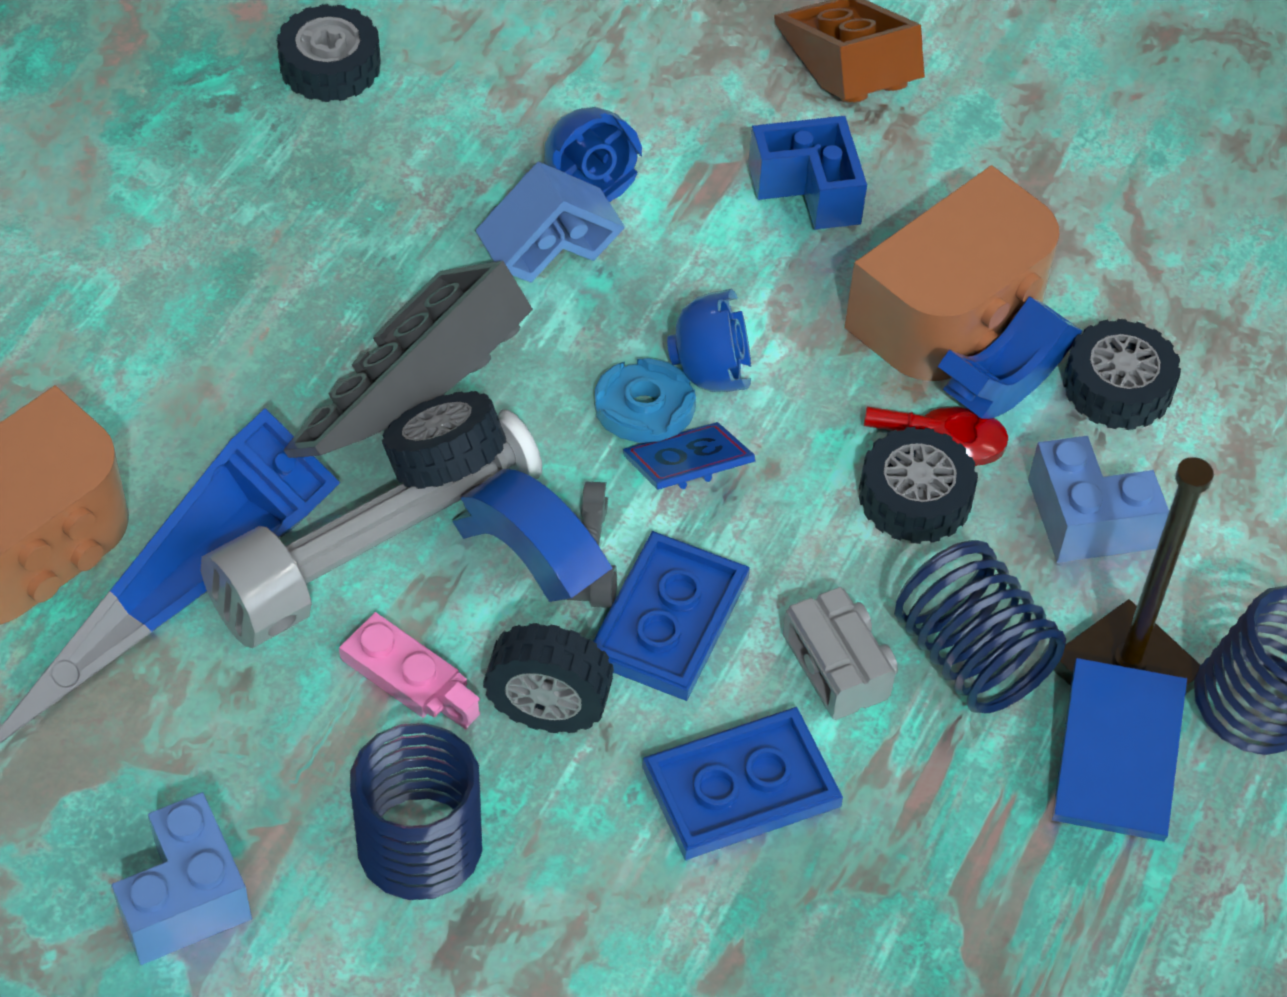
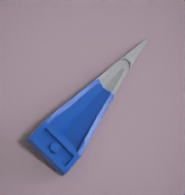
[0,408,340,743]

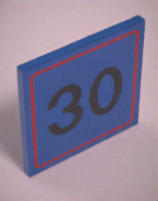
[623,422,756,490]

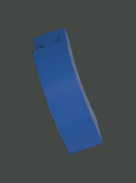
[937,296,1083,419]
[452,469,612,602]

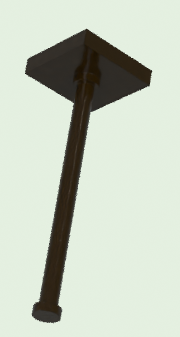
[1054,457,1214,695]

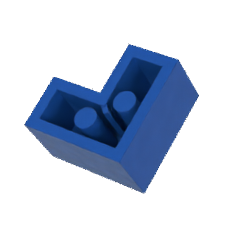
[748,116,867,230]

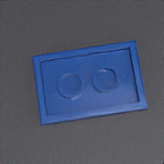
[593,531,750,701]
[1052,658,1187,842]
[642,707,843,861]

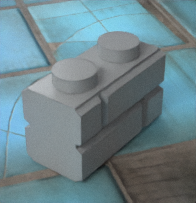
[783,587,898,720]

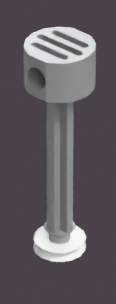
[201,410,543,648]

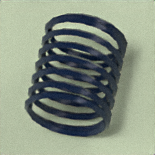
[894,540,1066,714]
[1194,585,1287,755]
[350,723,482,900]

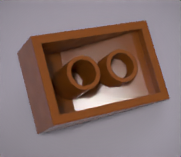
[774,0,925,102]

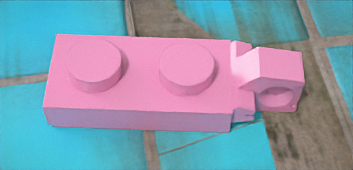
[339,612,480,730]

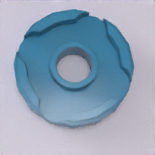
[594,358,696,443]

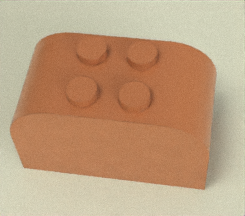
[844,165,1059,381]
[0,385,129,625]

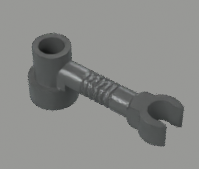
[564,481,617,608]

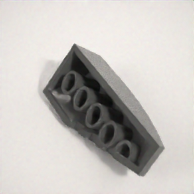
[284,261,533,458]

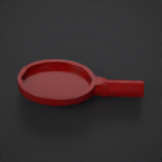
[864,406,1008,466]

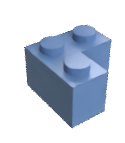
[475,161,625,283]
[1028,436,1169,563]
[111,792,252,965]

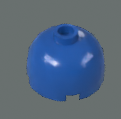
[544,107,642,202]
[667,289,751,392]

